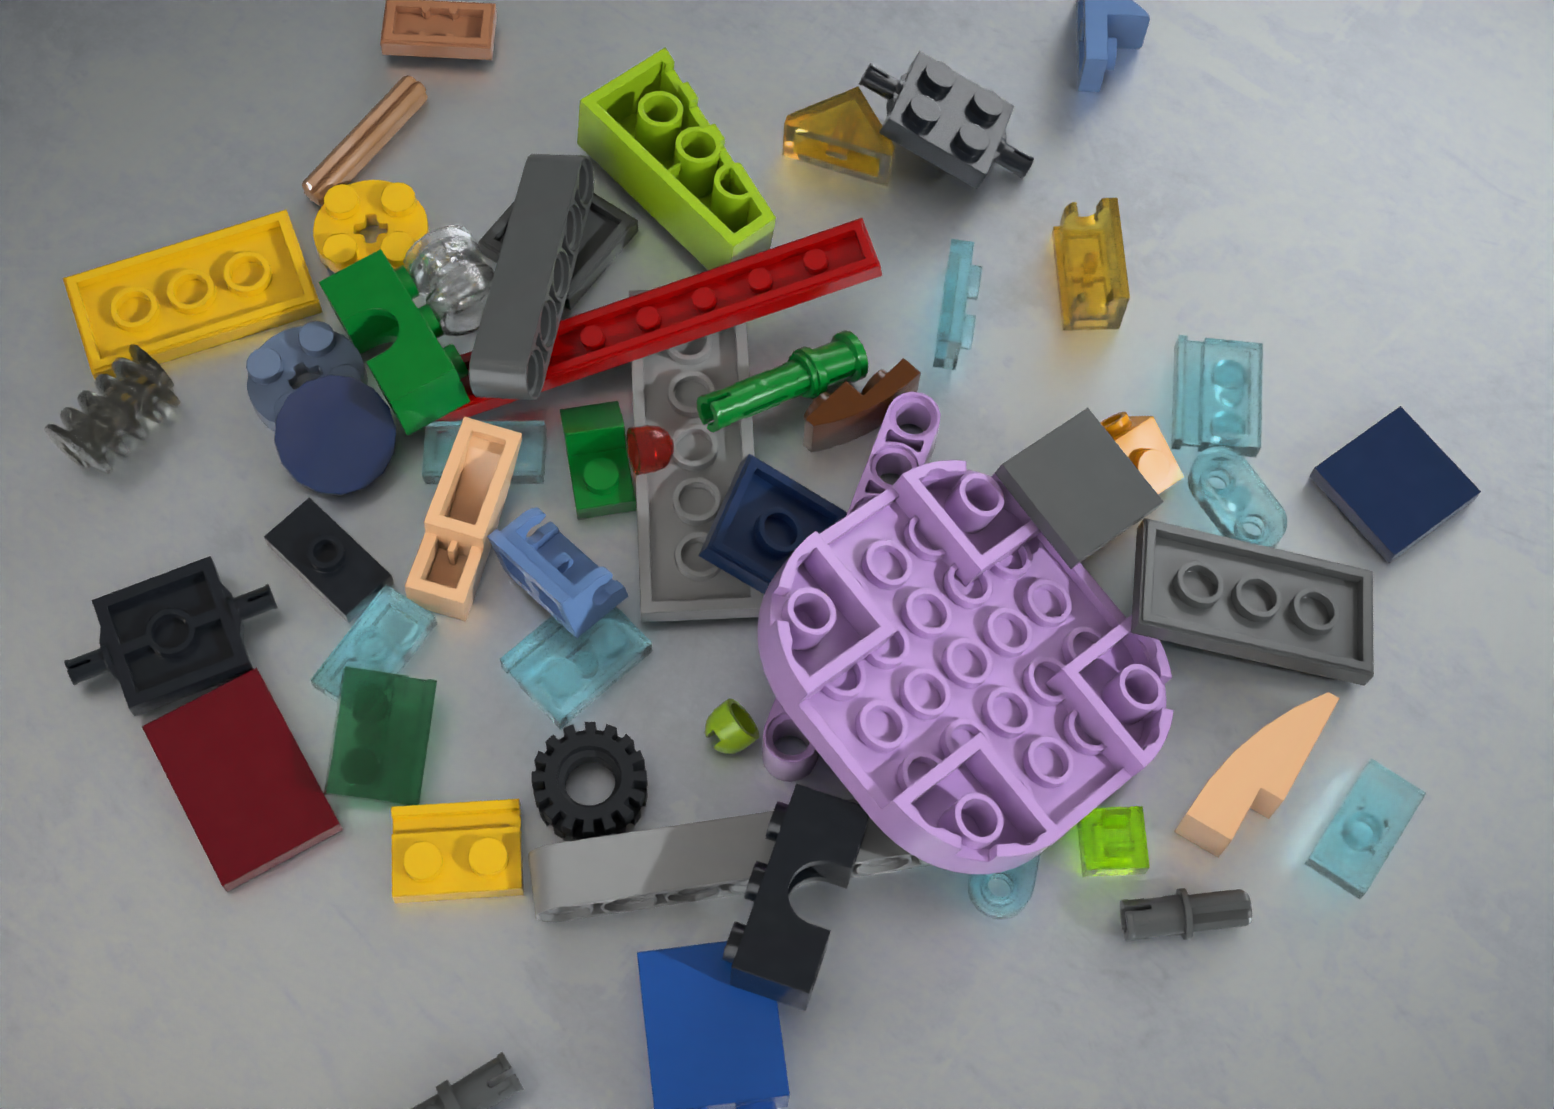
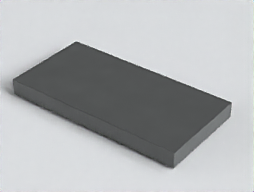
[1131,518,1374,686]

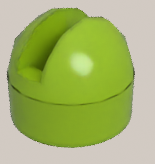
[704,698,759,754]

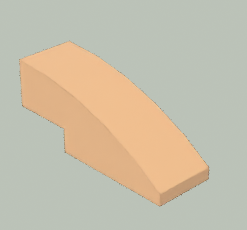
[405,416,522,621]
[1174,692,1340,858]

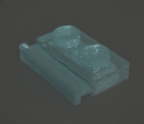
[1171,335,1263,458]
[499,606,652,730]

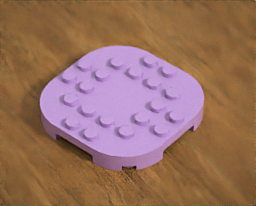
[758,460,1174,874]

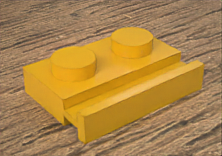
[391,799,524,903]

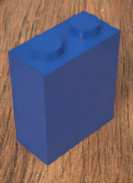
[637,941,790,1109]

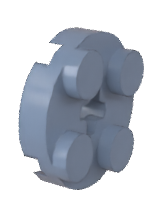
[246,321,368,432]

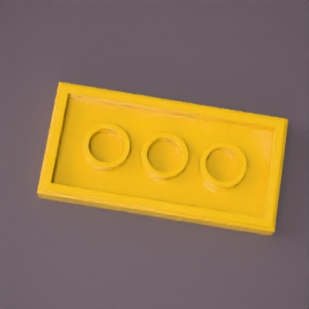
[63,209,323,384]

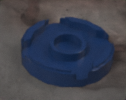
[274,375,396,495]

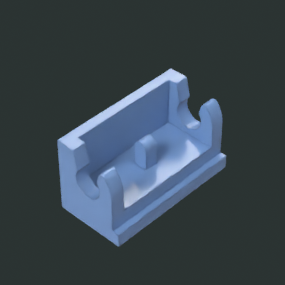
[487,507,628,638]

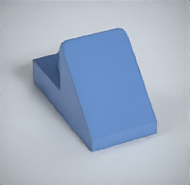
[1076,0,1150,92]

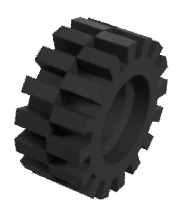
[531,722,648,841]

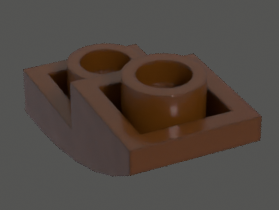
[803,358,921,452]

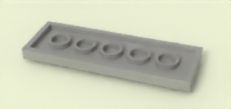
[629,290,763,622]

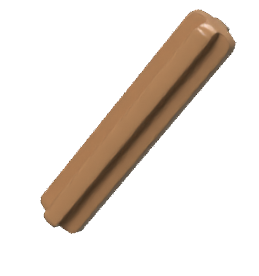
[302,75,428,207]

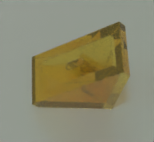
[782,86,895,187]

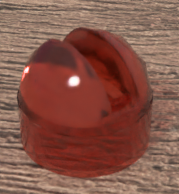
[626,425,674,475]

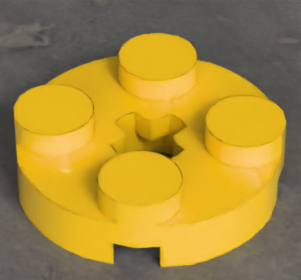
[313,180,431,273]

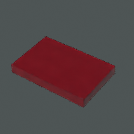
[142,668,343,892]

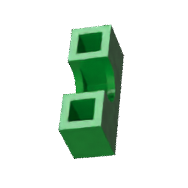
[319,249,471,436]

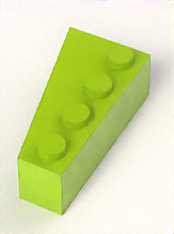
[577,47,776,270]

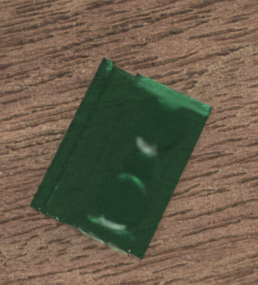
[324,666,437,806]

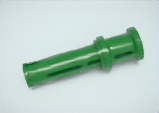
[697,330,868,433]

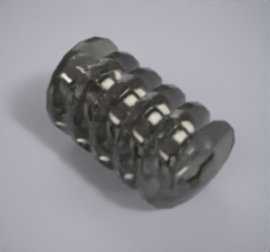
[44,344,181,474]

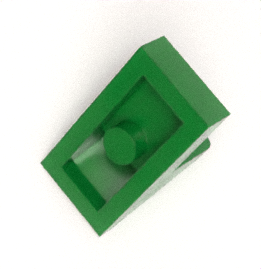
[560,401,637,520]

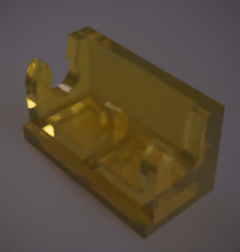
[1052,198,1130,331]

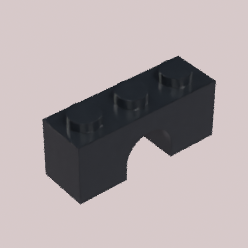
[722,784,870,1011]

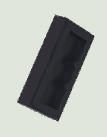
[264,497,394,623]

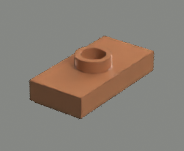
[380,0,497,60]

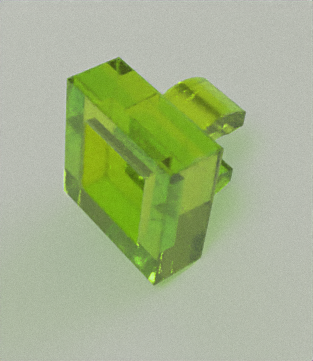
[1077,806,1150,877]

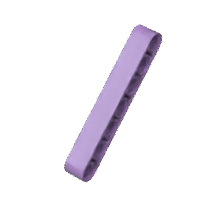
[762,392,941,782]

